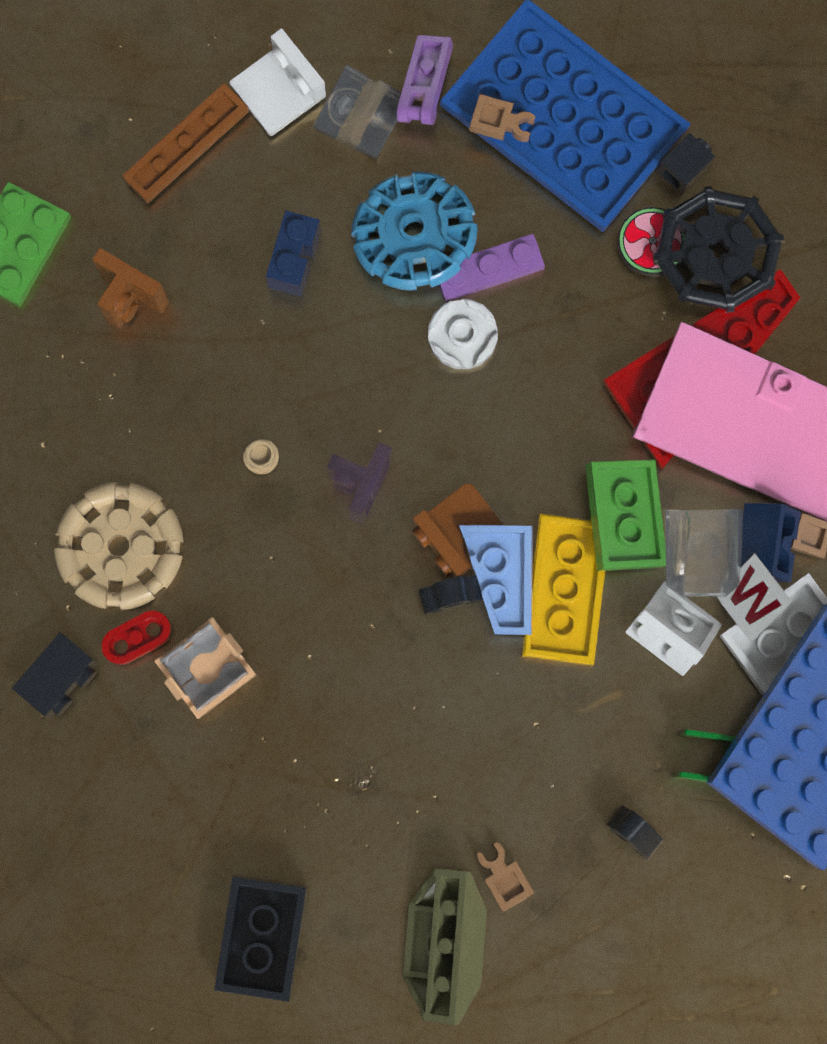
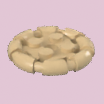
[54,482,184,610]

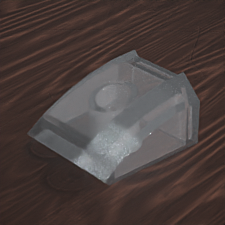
[666,509,743,597]

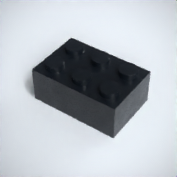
[214,876,308,1002]

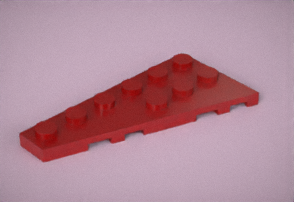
[603,269,800,470]

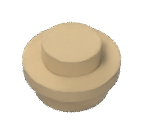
[243,438,279,474]

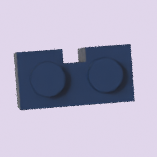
[266,210,321,297]
[735,503,801,582]

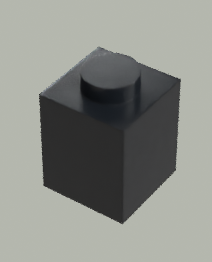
[656,133,715,196]

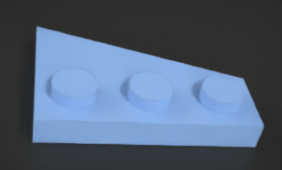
[459,525,533,635]

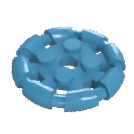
[351,171,478,291]

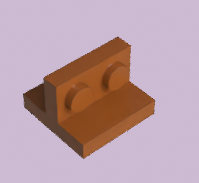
[92,248,169,329]

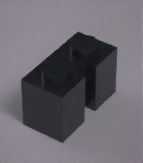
[11,632,98,718]

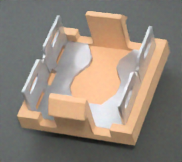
[155,617,257,719]

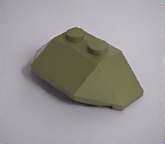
[403,868,487,1025]

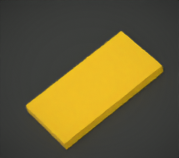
[522,514,605,666]

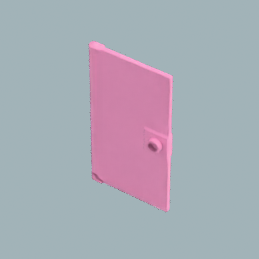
[632,322,827,522]

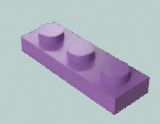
[439,234,545,303]

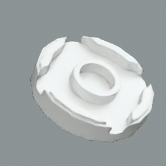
[428,299,498,369]

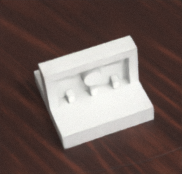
[625,581,722,676]

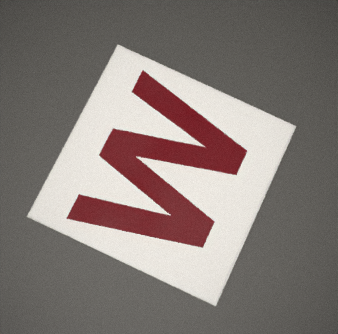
[715,553,791,643]

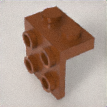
[411,483,504,578]

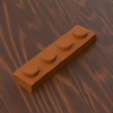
[122,83,249,204]

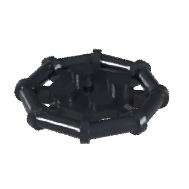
[652,186,785,313]

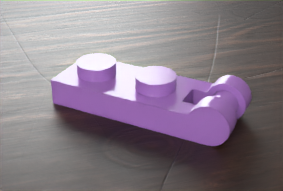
[397,35,453,125]

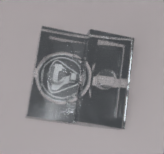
[312,65,401,158]

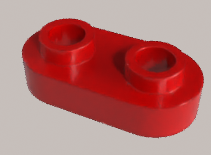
[101,611,172,665]

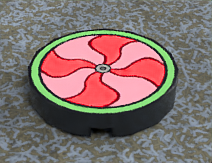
[617,207,685,278]

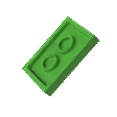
[0,182,72,307]
[585,460,668,571]

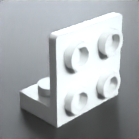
[230,28,326,136]

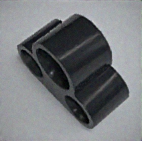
[418,575,483,615]
[606,805,664,860]

